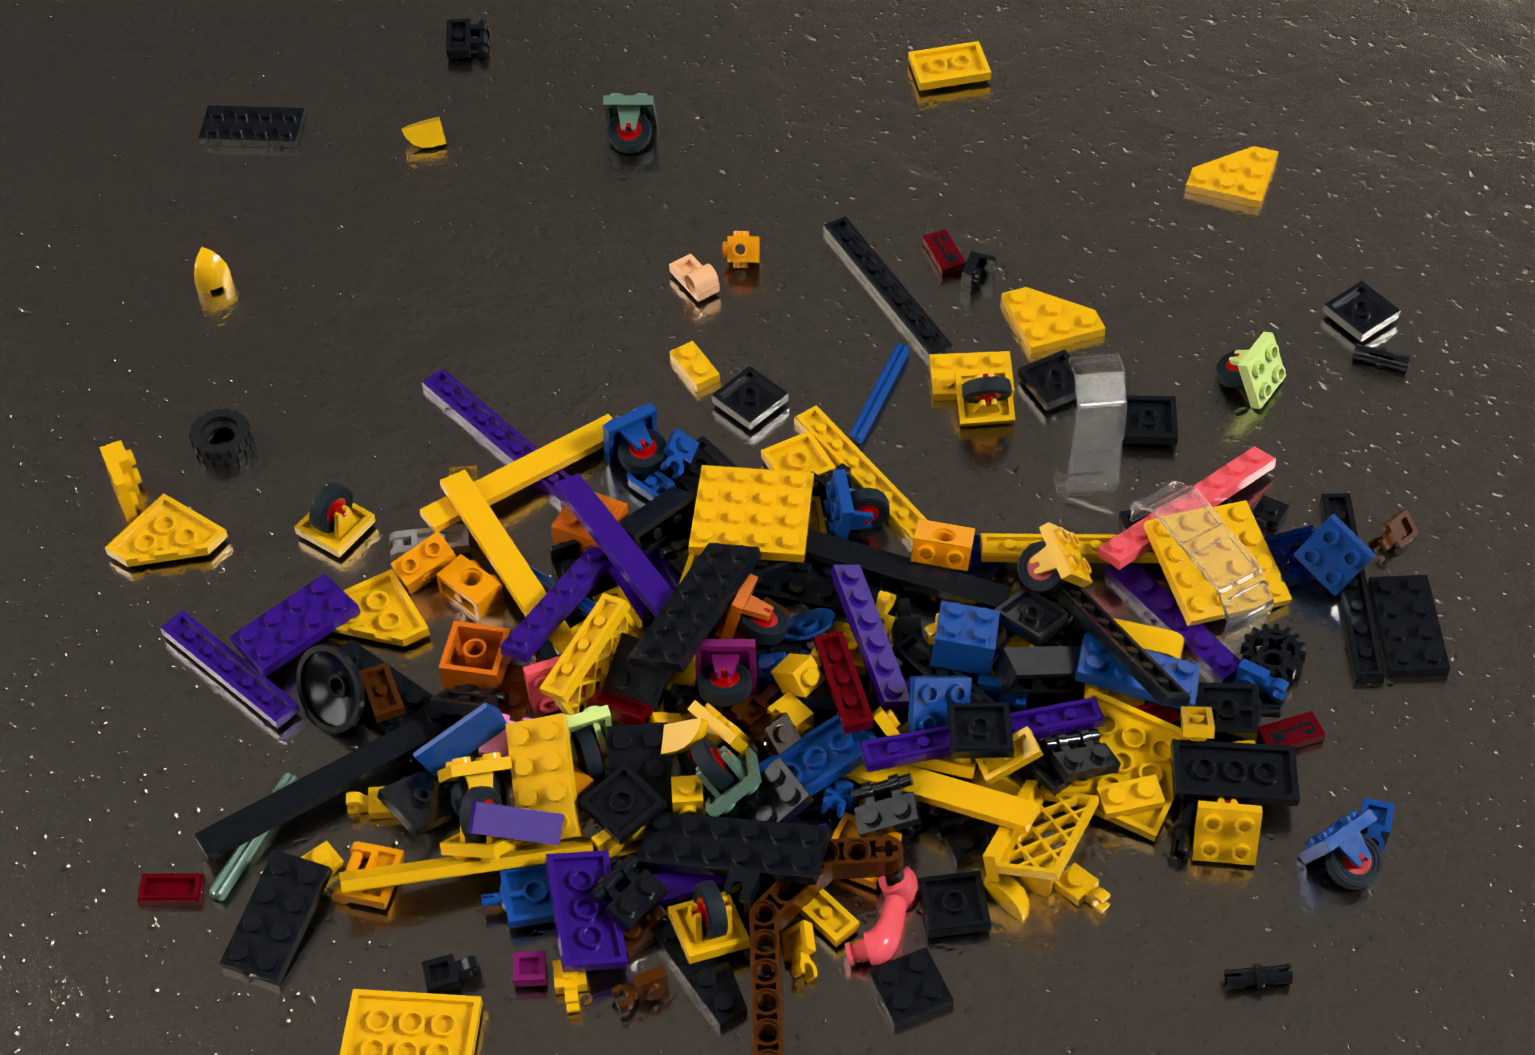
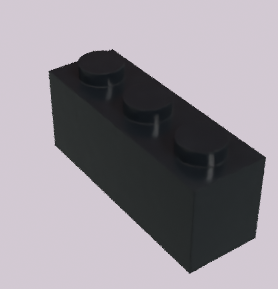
[619,486,696,556]
[992,645,1086,695]

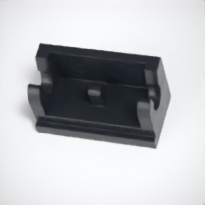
[724,864,761,935]

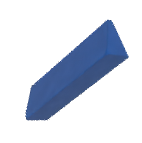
[413,703,507,776]

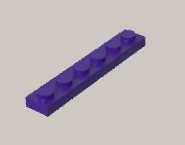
[500,546,613,663]
[1104,562,1241,683]
[830,565,910,709]
[160,610,300,729]

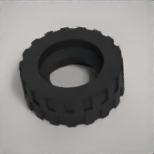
[189,408,253,468]

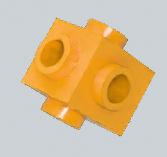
[722,231,760,268]

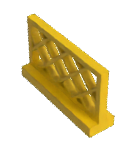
[539,593,643,716]
[983,779,1099,882]

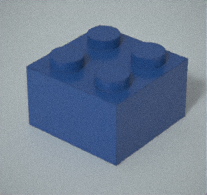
[930,601,1000,676]

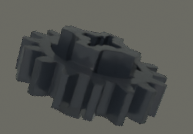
[1240,623,1307,679]

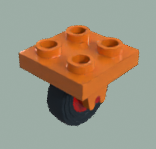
[715,574,788,645]

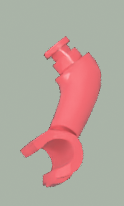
[845,866,919,967]

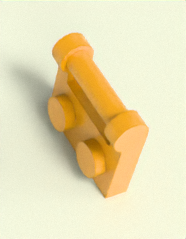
[332,841,406,910]

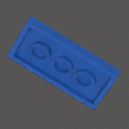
[1075,633,1201,710]
[759,714,877,796]

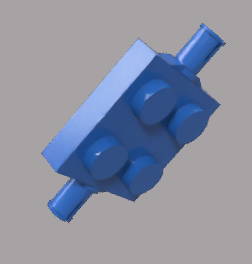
[481,864,554,929]

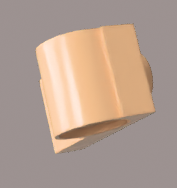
[669,254,720,302]

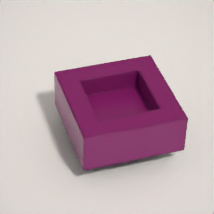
[513,951,546,987]

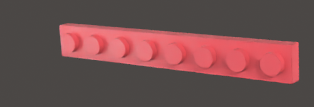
[1098,446,1276,570]

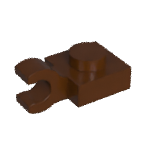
[1368,509,1420,553]
[731,683,782,729]
[623,905,668,959]
[612,965,669,1013]

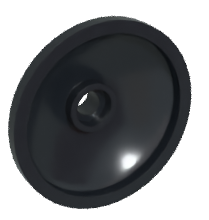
[296,644,365,733]

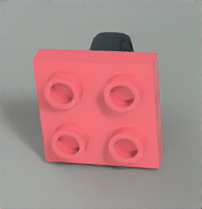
[523,639,587,717]

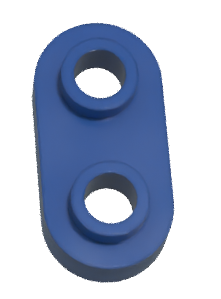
[627,471,675,501]

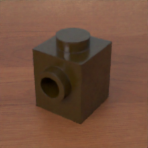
[747,713,801,755]

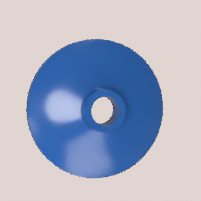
[783,608,836,643]

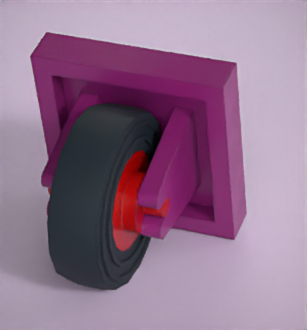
[695,639,757,707]

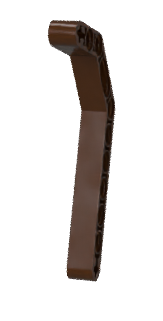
[749,836,904,1055]

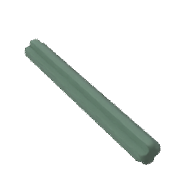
[209,773,298,902]

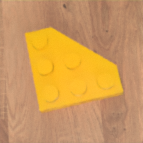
[1185,146,1278,209]
[1001,287,1106,355]
[105,493,228,567]
[333,569,430,647]

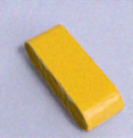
[1113,618,1185,659]

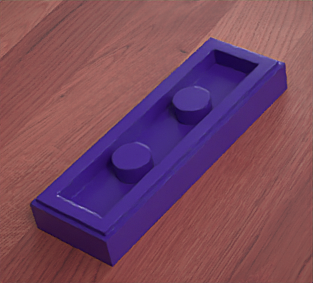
[468,801,564,845]

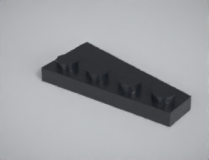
[651,919,748,1031]

